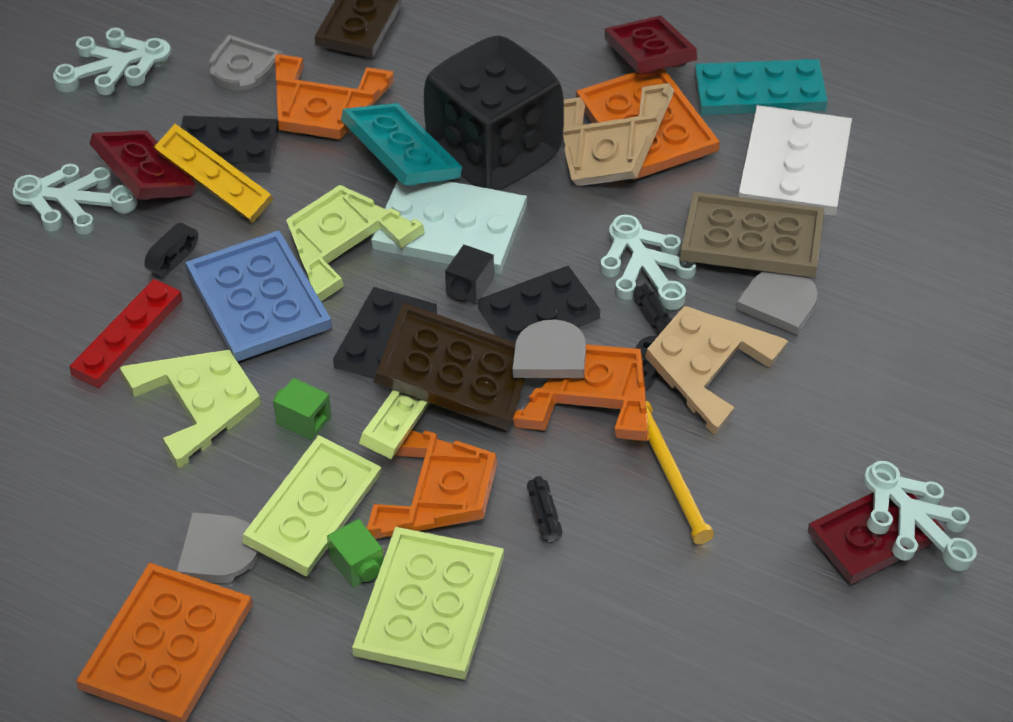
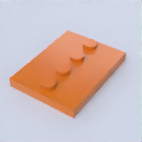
[576,68,720,180]
[76,562,253,722]

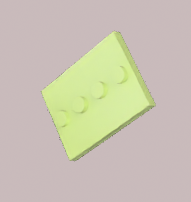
[352,527,504,680]

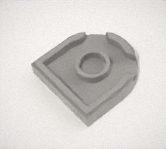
[209,35,283,91]
[736,271,817,336]
[513,320,586,378]
[177,512,260,583]

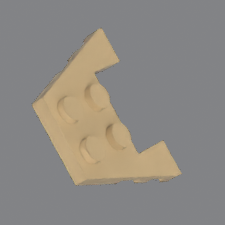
[563,83,674,186]
[645,306,788,435]

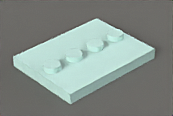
[371,180,527,274]

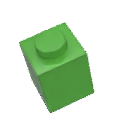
[273,378,331,441]
[327,519,384,588]

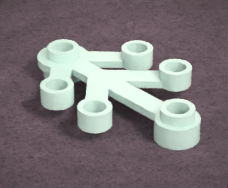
[53,28,171,95]
[12,164,138,235]
[600,215,696,312]
[863,461,977,573]

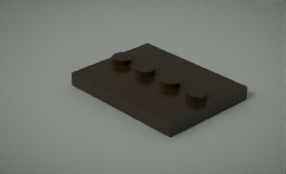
[373,302,525,431]

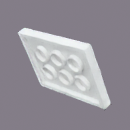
[738,105,852,216]

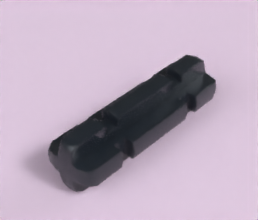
[634,283,672,336]
[527,476,563,542]

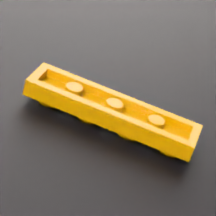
[154,124,274,224]

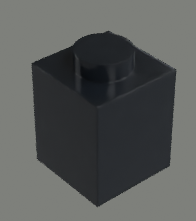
[445,244,494,305]

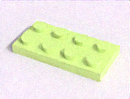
[242,435,382,577]

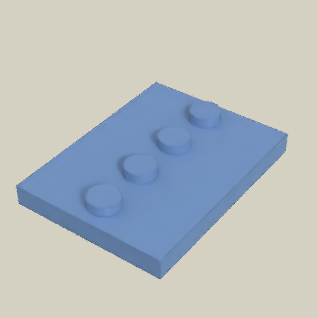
[185,230,332,362]

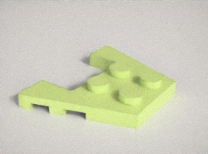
[286,185,425,301]
[120,350,261,469]

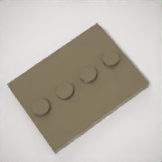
[680,192,824,278]

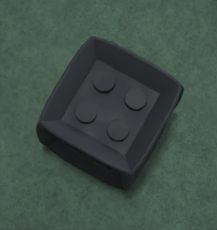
[424,35,564,190]

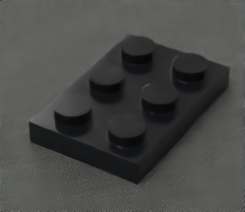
[181,116,279,173]
[478,265,600,343]
[333,287,437,379]

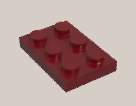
[604,15,697,74]
[89,130,196,200]
[808,492,945,585]

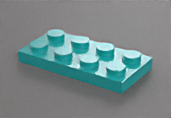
[694,59,828,115]
[341,103,462,186]

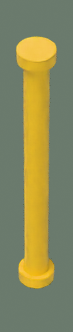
[646,401,714,545]

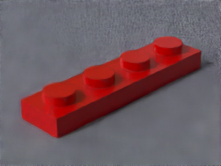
[69,279,182,389]

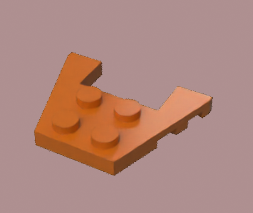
[275,54,394,139]
[512,344,649,441]
[367,430,498,539]

